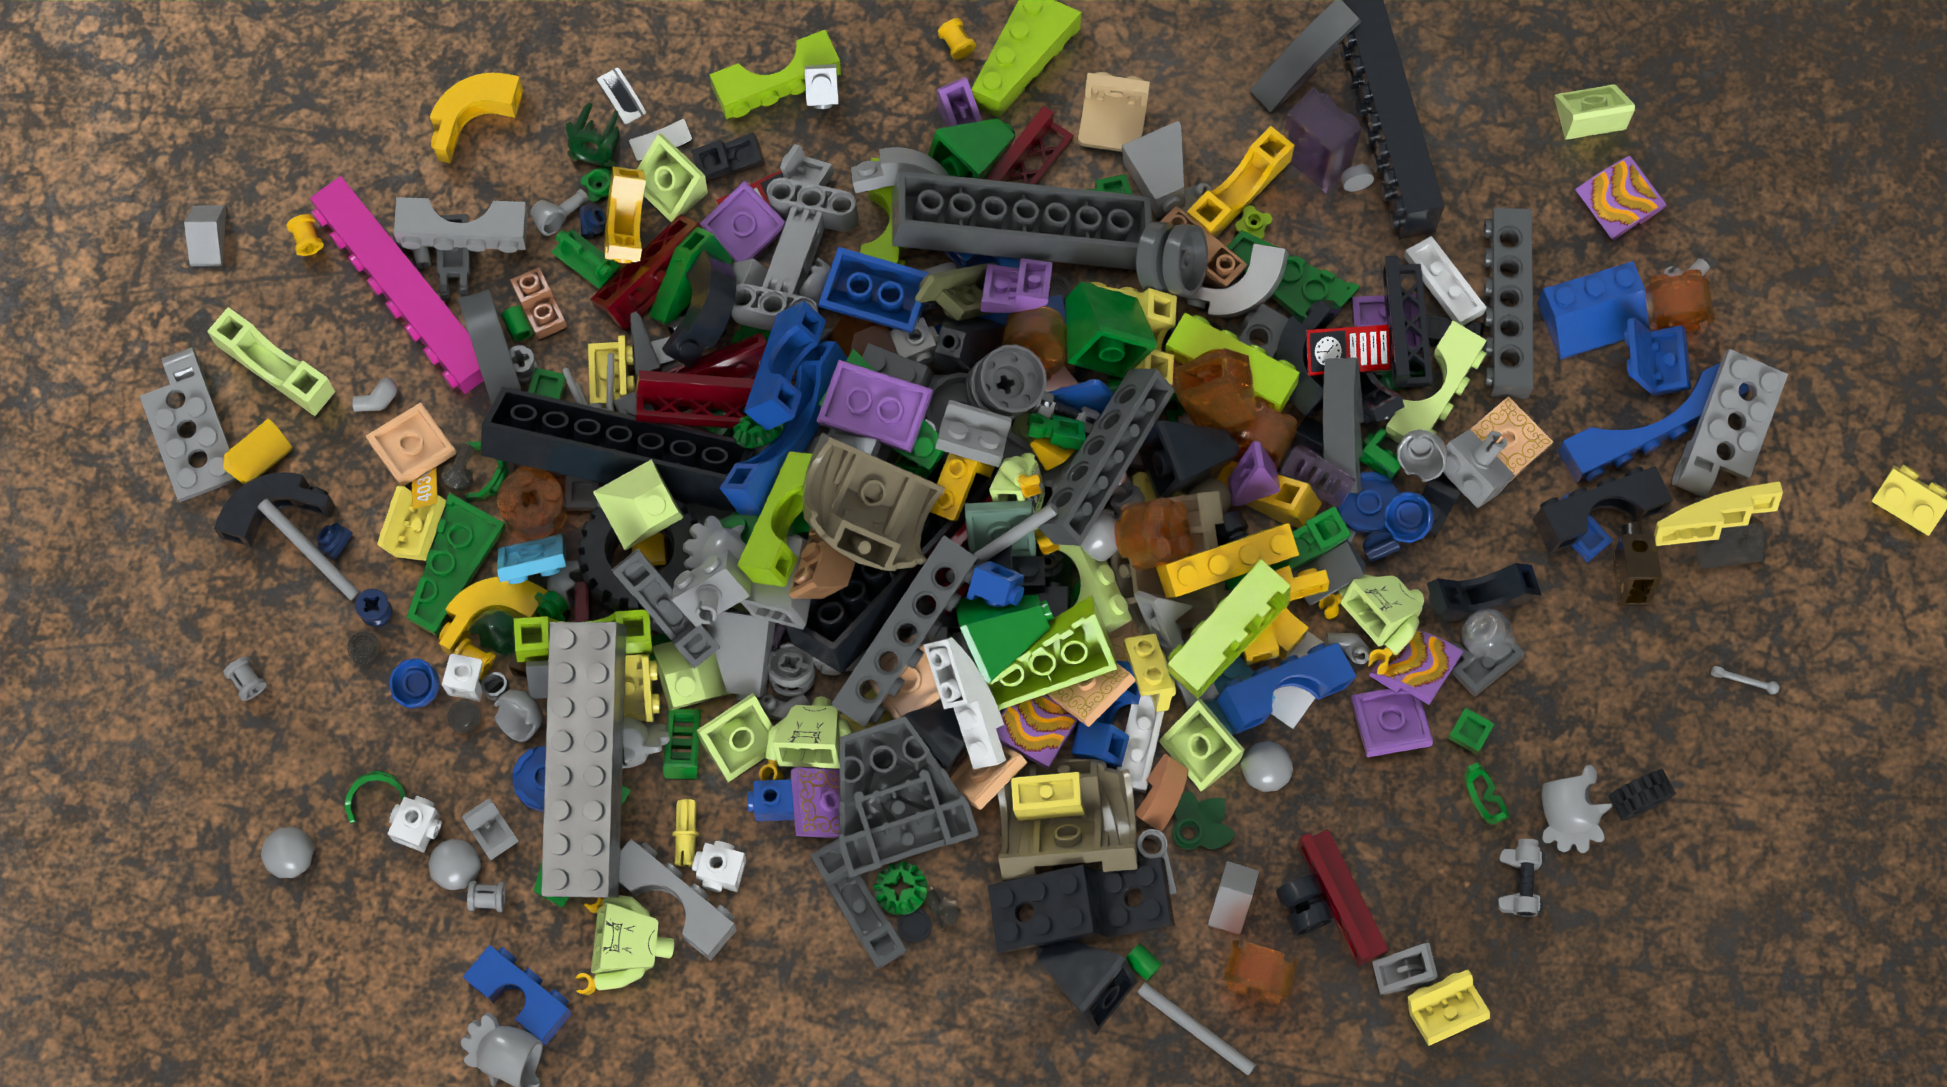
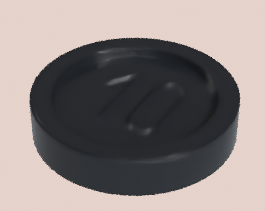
[898,909,932,943]

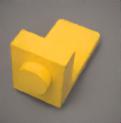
[930,453,995,521]

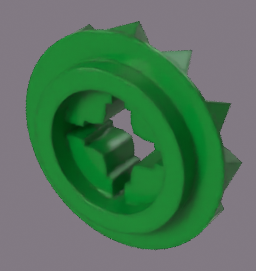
[733,416,785,448]
[873,860,928,915]

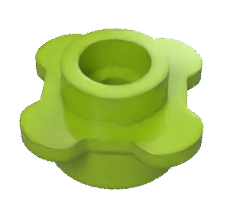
[1235,205,1272,239]

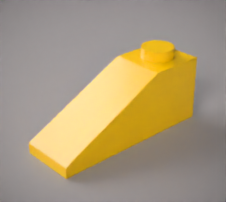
[1217,461,1322,528]

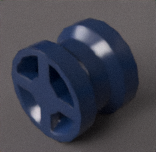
[355,588,393,627]

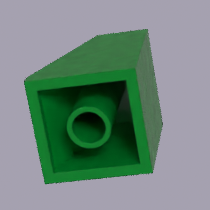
[1065,282,1157,378]

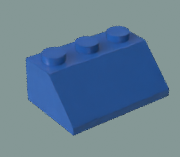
[818,247,930,334]
[1537,261,1651,359]

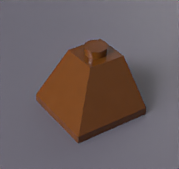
[826,314,898,358]

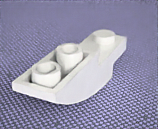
[924,637,1006,769]

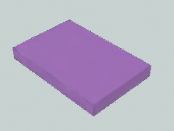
[817,360,933,453]

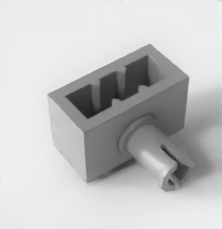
[1443,429,1515,509]
[671,550,752,627]

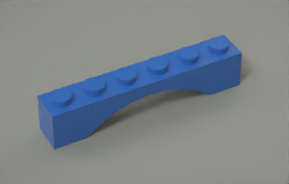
[720,341,847,516]
[1557,362,1750,484]

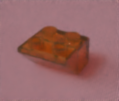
[1173,348,1258,430]

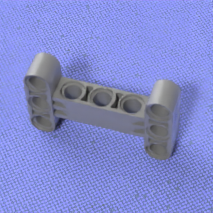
[731,178,859,331]

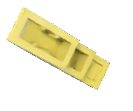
[1654,482,1783,546]

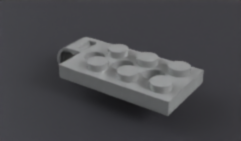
[139,347,238,502]
[1672,349,1788,498]

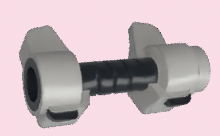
[1027,391,1101,433]
[1498,839,1545,917]

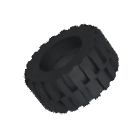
[577,500,698,621]

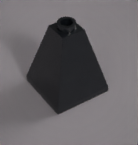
[932,315,1010,375]
[1138,420,1239,499]
[902,702,966,775]
[1036,941,1137,1035]

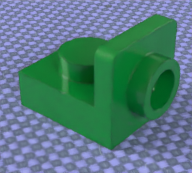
[1359,428,1401,482]

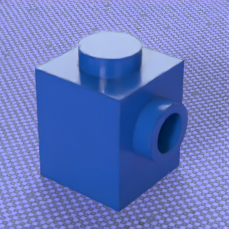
[747,780,794,821]

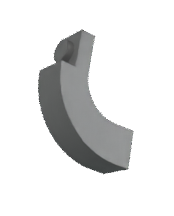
[851,147,949,193]
[1179,244,1289,318]

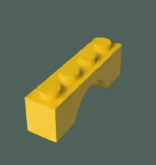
[1186,126,1295,238]
[1156,523,1299,598]

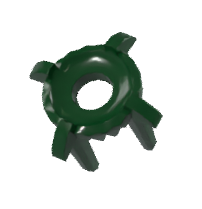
[566,103,619,169]

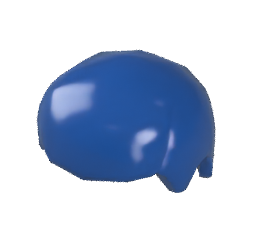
[1384,492,1434,543]
[389,658,440,709]

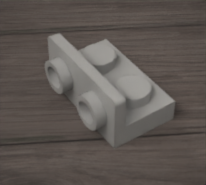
[935,400,1012,467]

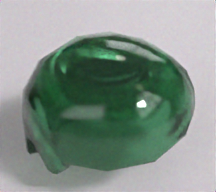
[469,608,516,656]

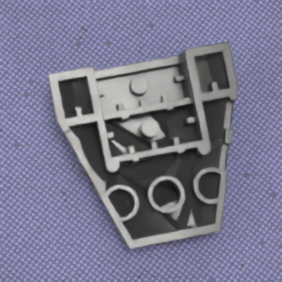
[839,716,979,878]

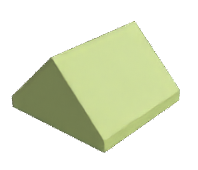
[1555,84,1635,140]
[636,133,708,223]
[697,693,773,782]
[1159,699,1244,791]

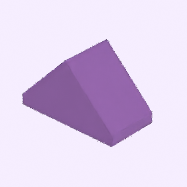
[937,77,982,127]
[1227,441,1281,506]

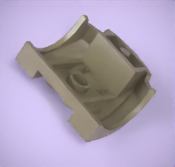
[802,433,945,571]
[1111,490,1233,635]
[998,759,1137,880]

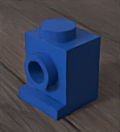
[966,561,1025,607]

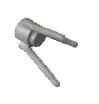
[563,353,615,412]

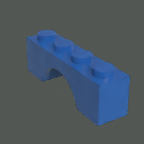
[744,301,826,431]
[1216,642,1357,735]

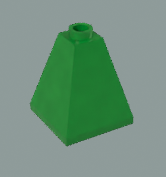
[928,118,1015,179]
[955,595,1054,683]

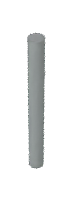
[257,498,360,601]
[945,503,1058,583]
[1137,982,1256,1076]

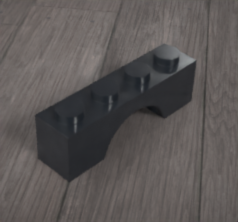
[1533,466,1673,553]

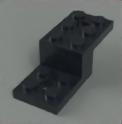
[988,857,1175,954]

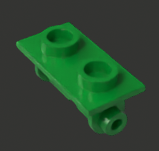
[551,229,620,290]

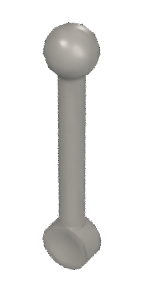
[1711,666,1779,694]

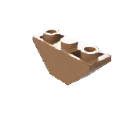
[1160,206,1248,289]
[788,528,855,599]

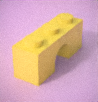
[1135,288,1177,386]

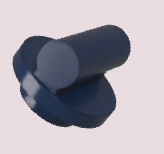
[580,203,607,239]
[317,523,353,561]
[1363,529,1401,563]

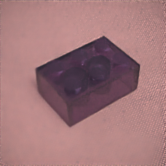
[1283,88,1362,193]

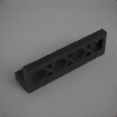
[1381,256,1433,388]

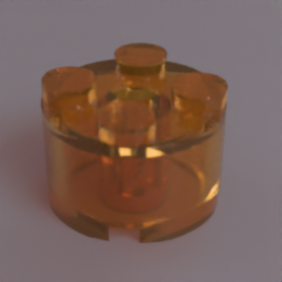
[1645,269,1715,333]
[1001,306,1067,381]
[1225,396,1297,469]
[497,466,567,541]
[1115,498,1193,570]
[1222,940,1299,1005]

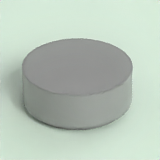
[1341,164,1374,192]

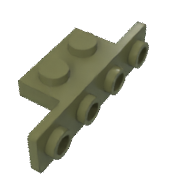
[915,262,997,321]

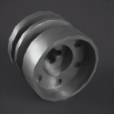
[965,345,1047,420]

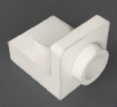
[442,654,483,702]

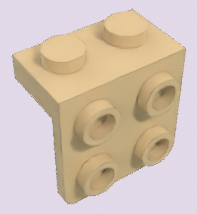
[1078,72,1150,152]

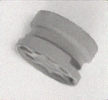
[767,643,816,696]

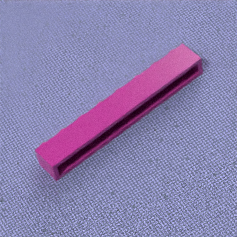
[310,176,484,395]

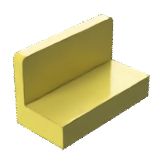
[1011,772,1085,821]

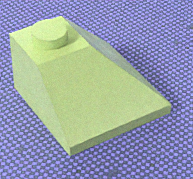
[593,459,684,550]
[652,641,732,711]

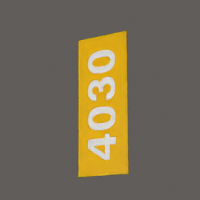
[412,467,438,510]

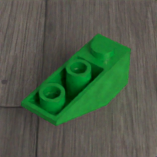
[649,227,733,326]

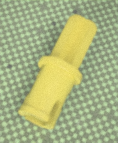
[672,799,699,867]

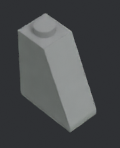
[1122,121,1185,218]
[741,534,811,630]
[706,609,775,701]

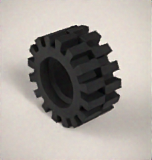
[1608,769,1676,821]

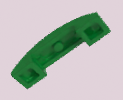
[1224,506,1351,590]

